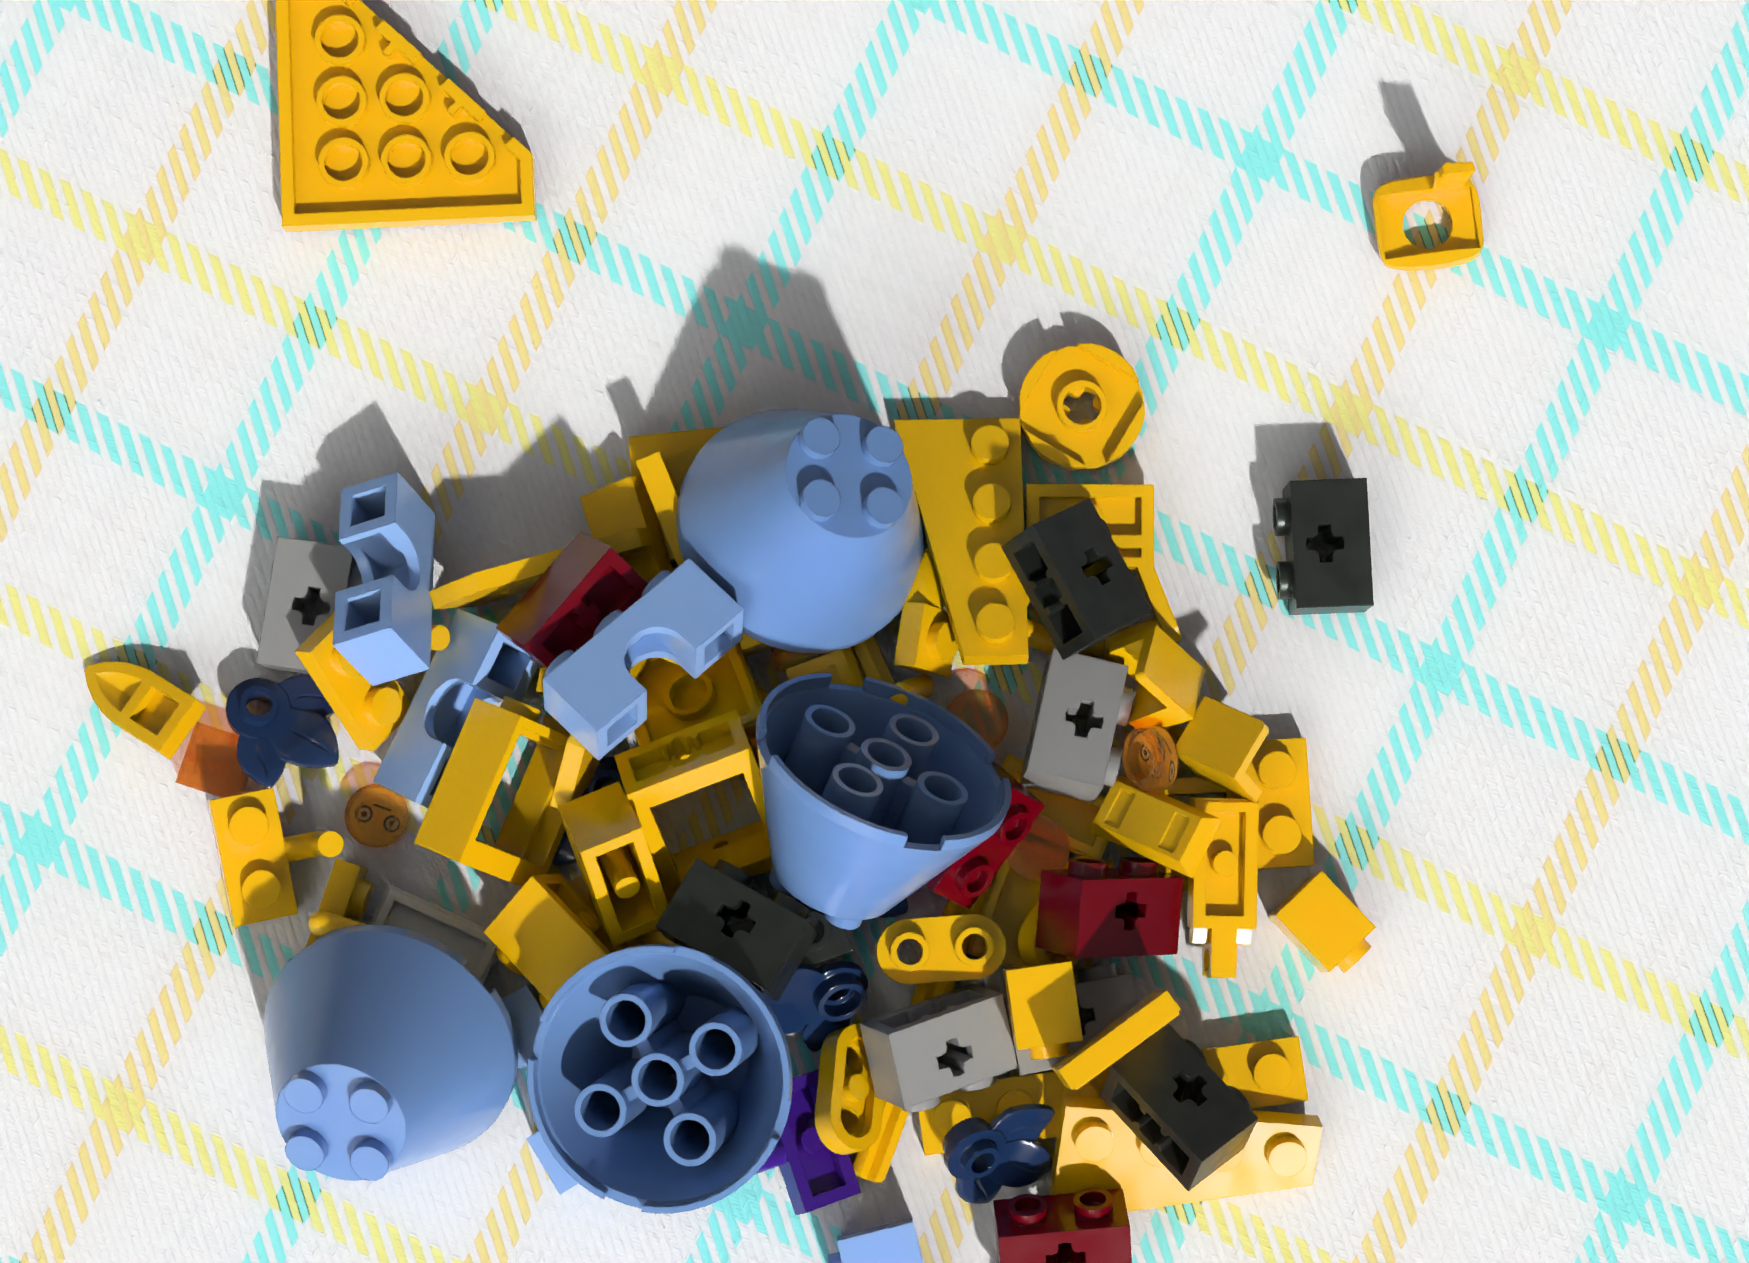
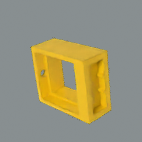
[414,696,571,887]
[614,709,772,900]

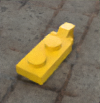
[1187,798,1259,978]

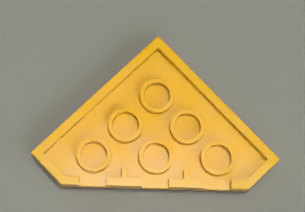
[275,0,537,232]

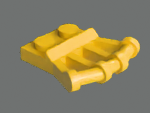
[1025,484,1182,662]
[1133,726,1315,893]

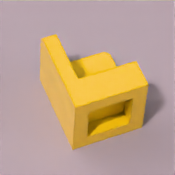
[1108,625,1205,737]
[1174,696,1269,803]

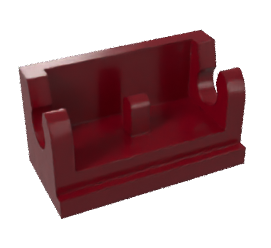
[496,531,648,671]

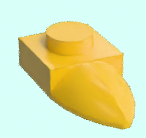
[894,548,958,678]
[84,661,207,760]

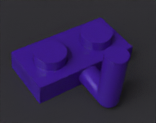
[755,1069,861,1215]

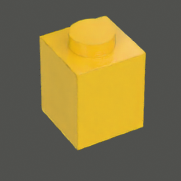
[1268,871,1376,973]
[1003,960,1083,1060]

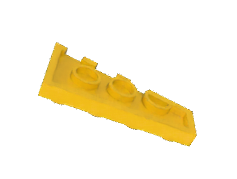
[894,418,1029,665]
[1048,1095,1323,1212]

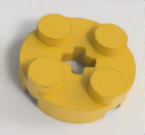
[1018,343,1145,472]

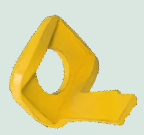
[1372,161,1484,271]

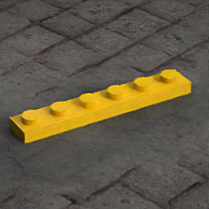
[918,1036,1309,1156]

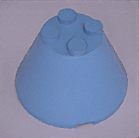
[676,409,924,653]
[755,673,1011,930]
[264,924,518,1181]
[527,944,793,1214]

